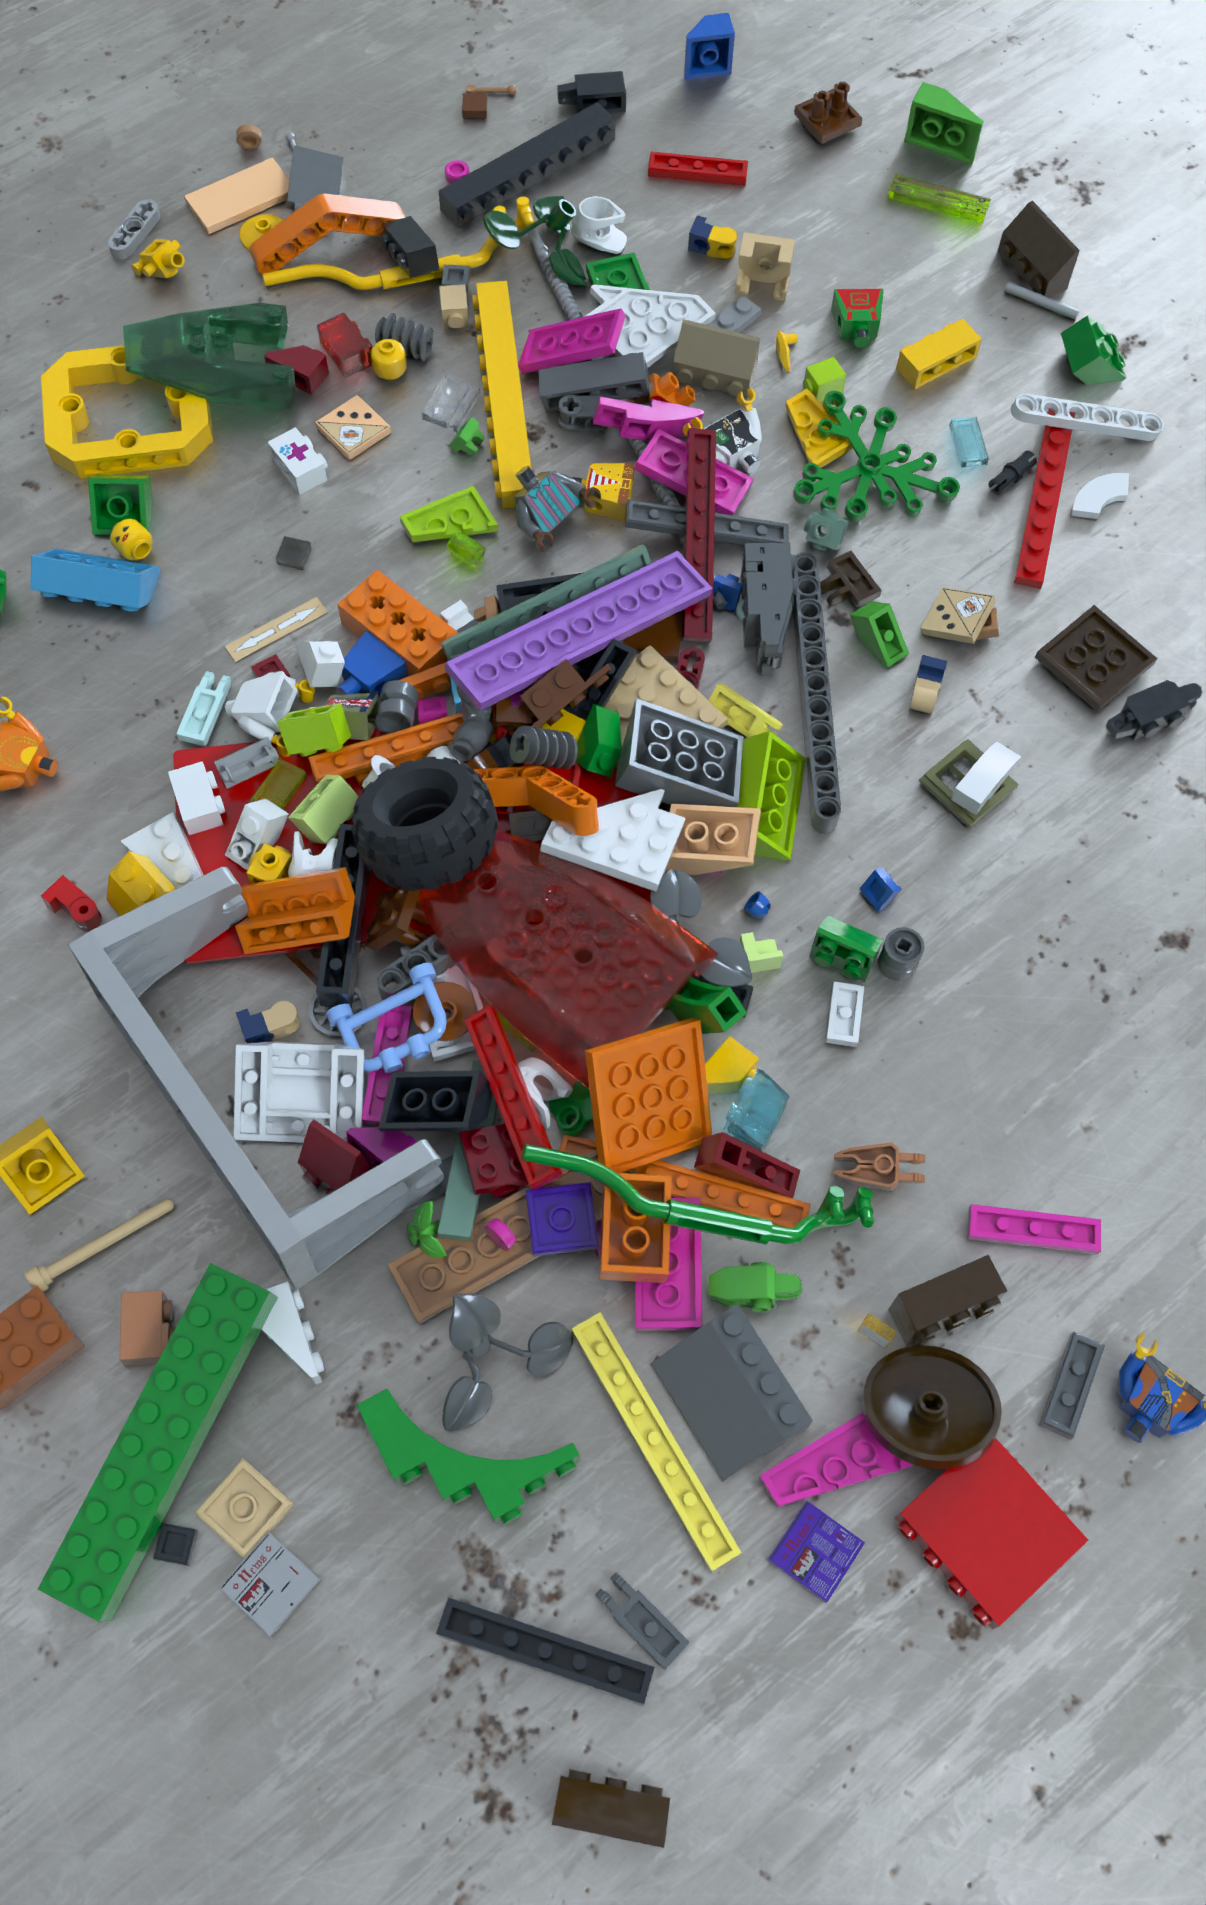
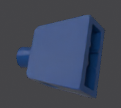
[337,631,408,697]

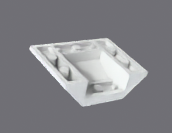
[234,1041,365,1143]

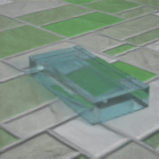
[949,417,989,468]

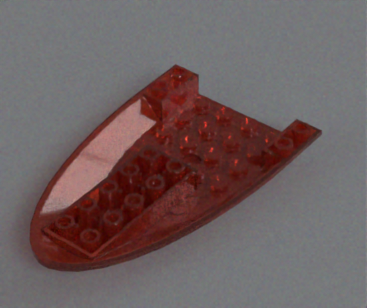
[418,831,718,1089]

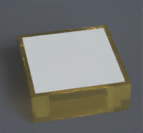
[857,1314,897,1349]

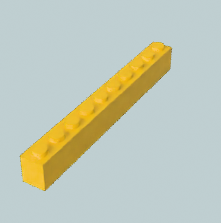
[472,281,531,509]

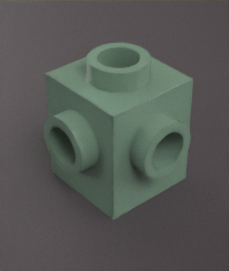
[804,508,849,551]

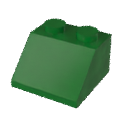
[88,474,153,535]

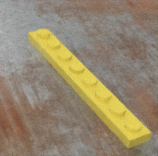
[571,1312,742,1572]

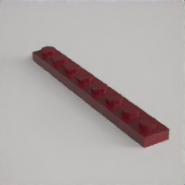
[682,428,716,643]

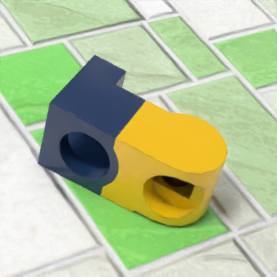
[688,215,737,259]

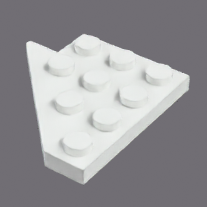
[586,285,715,367]
[540,789,686,892]

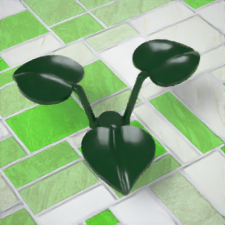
[483,196,587,286]

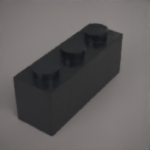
[381,216,440,278]

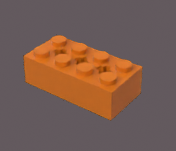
[337,569,459,676]

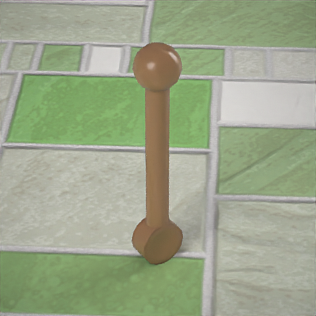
[466,85,516,95]

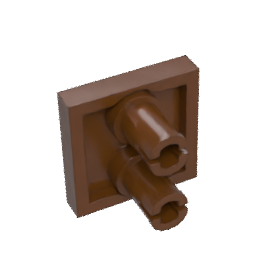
[794,81,863,144]
[365,886,434,951]

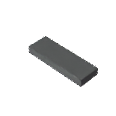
[1039,1331,1105,1440]

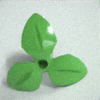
[407,1201,447,1258]

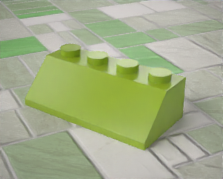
[736,731,806,861]

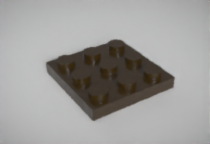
[1035,605,1157,712]

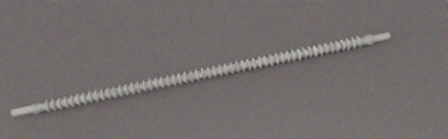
[528,229,727,609]

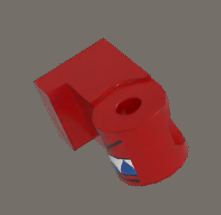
[41,875,102,932]

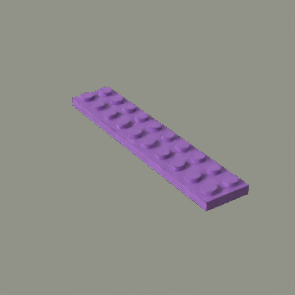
[445,551,712,711]

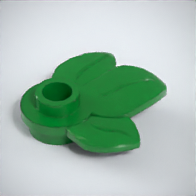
[549,1076,593,1136]

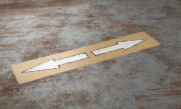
[224,597,328,662]

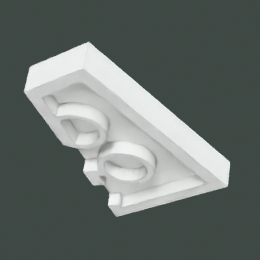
[121,812,204,888]

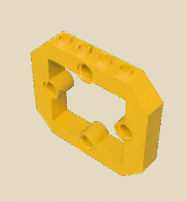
[41,339,213,479]

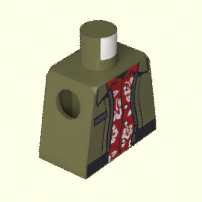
[309,693,379,740]

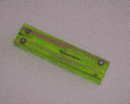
[888,173,991,223]

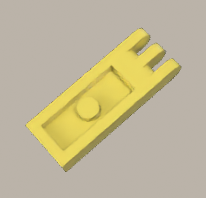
[709,683,783,738]

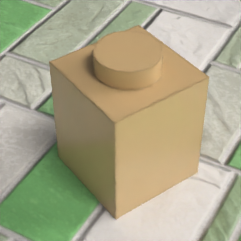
[439,284,469,329]

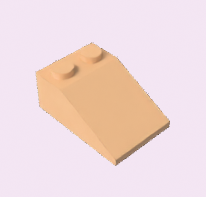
[666,804,761,875]

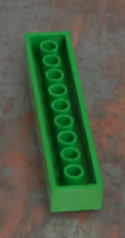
[37,1263,278,1622]

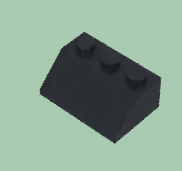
[378,1070,493,1132]

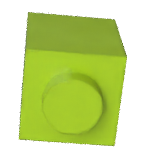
[802,357,847,402]

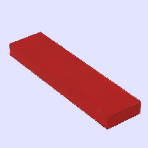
[648,152,748,186]

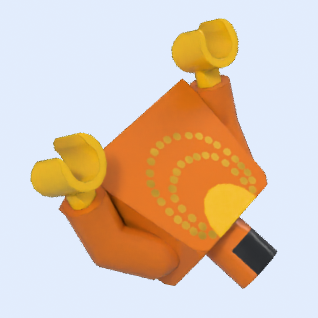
[0,697,58,791]

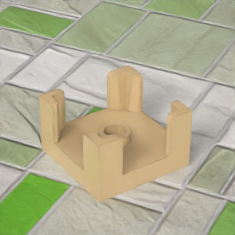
[735,232,795,301]

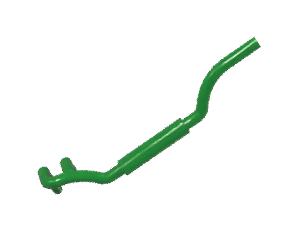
[521,1144,874,1245]

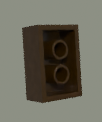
[888,1255,1007,1346]

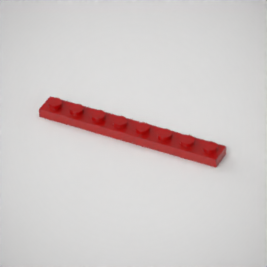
[1014,408,1075,589]

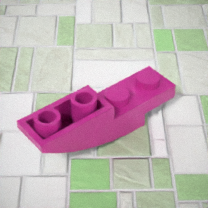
[593,396,704,440]

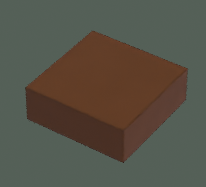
[462,93,488,118]

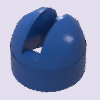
[744,891,771,918]

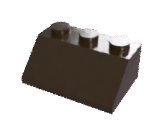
[998,201,1080,298]
[552,1769,670,1848]

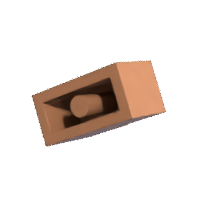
[119,1290,176,1367]

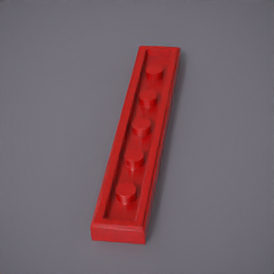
[464,1005,563,1190]

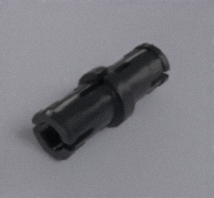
[988,450,1037,495]

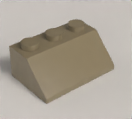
[673,319,761,399]

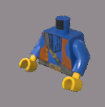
[1118,1333,1206,1443]

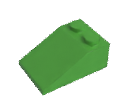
[904,82,984,165]

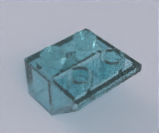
[723,1068,790,1151]

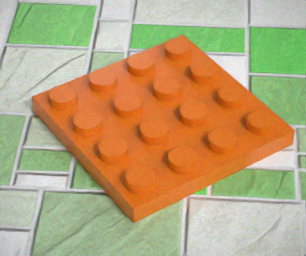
[585,1018,712,1173]

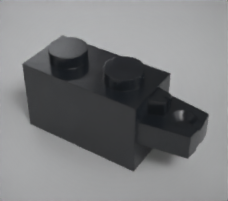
[557,71,626,113]

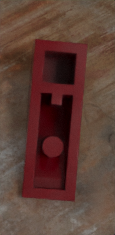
[694,1132,800,1198]

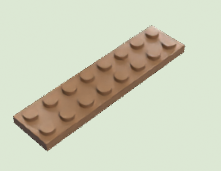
[387,1148,638,1324]

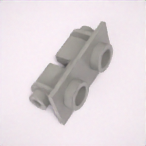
[214,737,280,788]

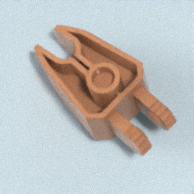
[833,1143,925,1192]

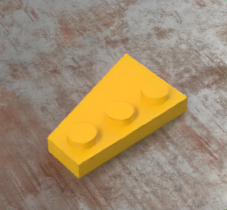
[785,389,853,473]

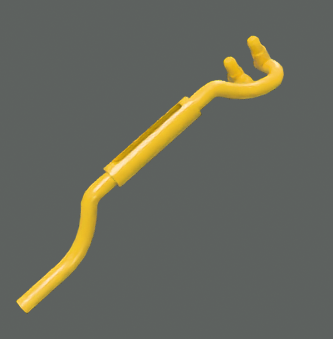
[262,197,534,290]

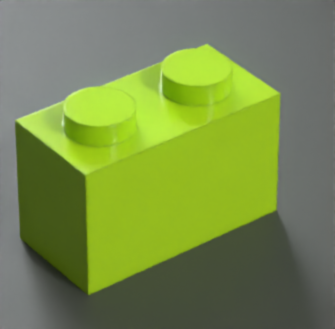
[277,703,351,757]

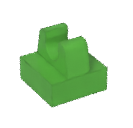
[448,417,485,455]

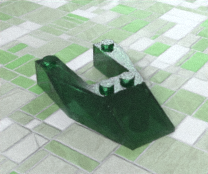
[123,303,295,409]

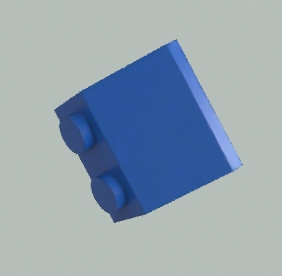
[684,13,735,80]

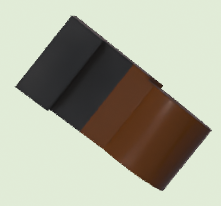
[464,732,515,769]

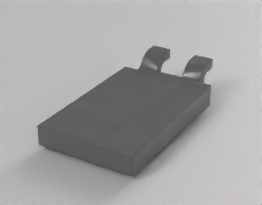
[286,145,343,212]

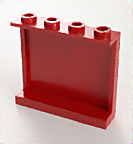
[895,1438,1088,1629]

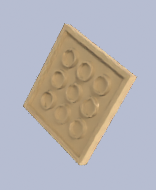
[605,645,728,767]

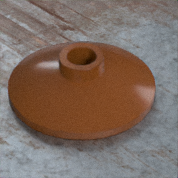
[413,982,476,1041]

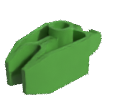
[709,1262,803,1312]

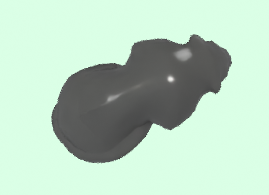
[447,685,493,761]

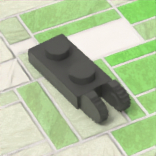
[595,1572,689,1670]

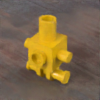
[131,239,185,279]

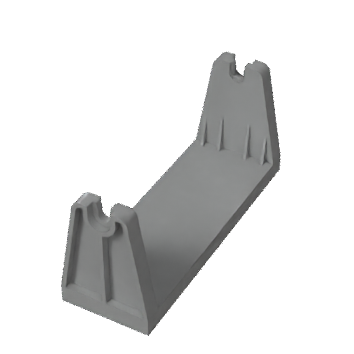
[68,867,444,1290]

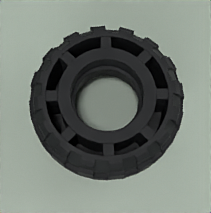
[351,757,498,891]

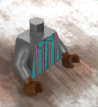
[514,466,601,552]

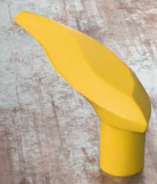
[776,330,798,373]

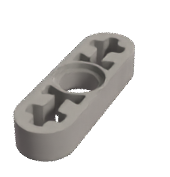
[108,199,160,260]

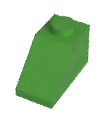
[850,601,910,668]

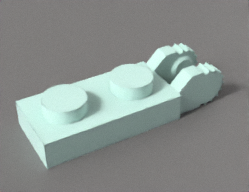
[176,671,231,747]

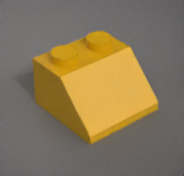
[106,851,177,916]
[0,1116,85,1215]

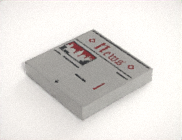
[219,1532,320,1637]

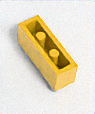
[896,319,982,390]

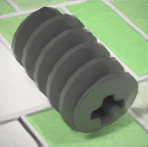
[375,313,433,361]
[509,725,578,769]

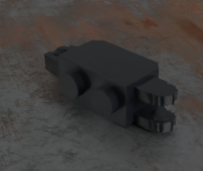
[1106,680,1203,741]

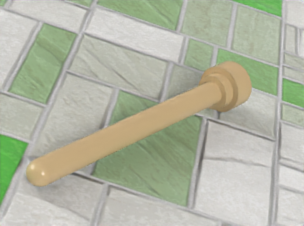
[24,1199,174,1292]

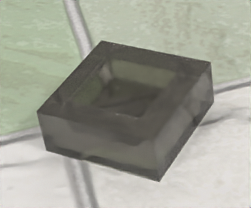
[276,536,312,570]

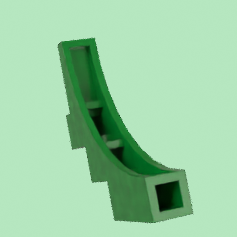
[574,893,747,1034]
[357,1388,580,1525]

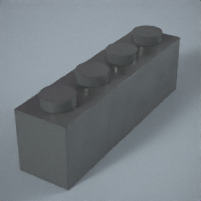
[539,352,650,412]

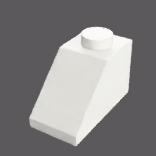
[295,641,345,687]

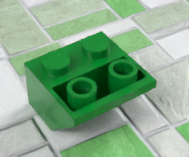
[1061,315,1126,385]
[809,915,883,982]

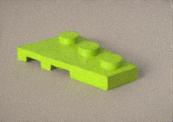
[400,485,498,543]

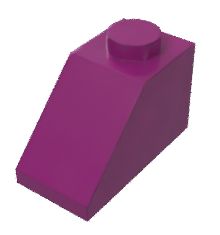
[346,1128,417,1169]

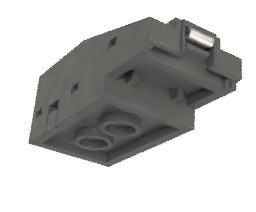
[740,543,797,676]

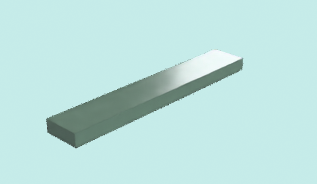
[438,1060,497,1242]

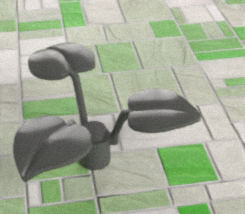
[606,869,752,987]
[443,1294,573,1431]

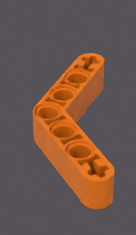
[250,194,405,274]
[473,766,599,836]

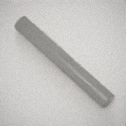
[1004,282,1080,320]

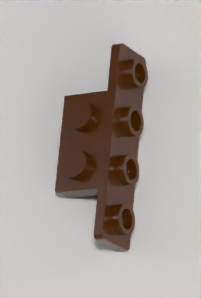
[519,659,611,728]

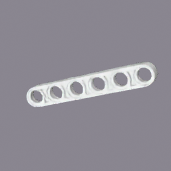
[1010,394,1164,441]

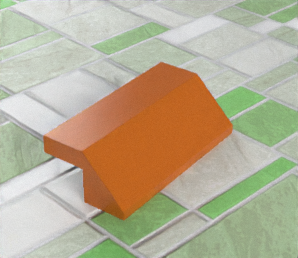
[235,867,355,954]

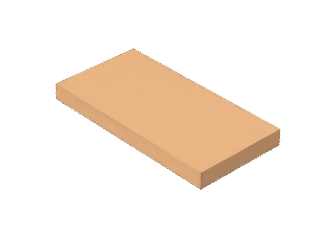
[184,157,289,234]

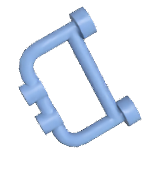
[326,963,447,1073]

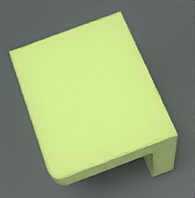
[739,932,783,973]

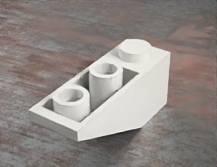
[262,1281,325,1384]

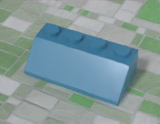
[30,548,161,611]

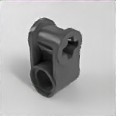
[558,395,608,432]

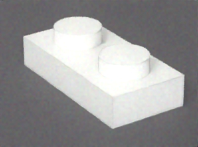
[826,981,864,1047]

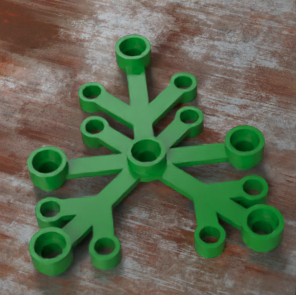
[793,391,960,522]

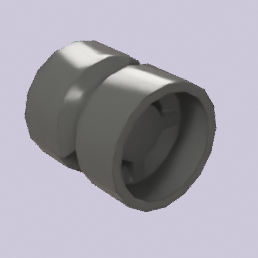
[375,680,418,734]
[878,927,925,981]

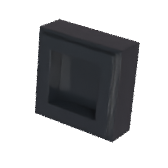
[153,1523,198,1566]

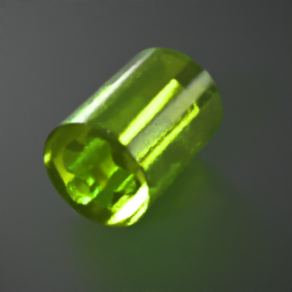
[447,531,485,567]

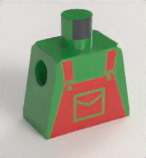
[831,289,884,348]

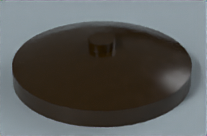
[862,1345,1002,1469]

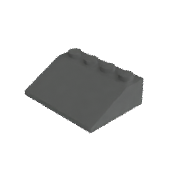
[615,698,743,807]
[651,1304,813,1482]

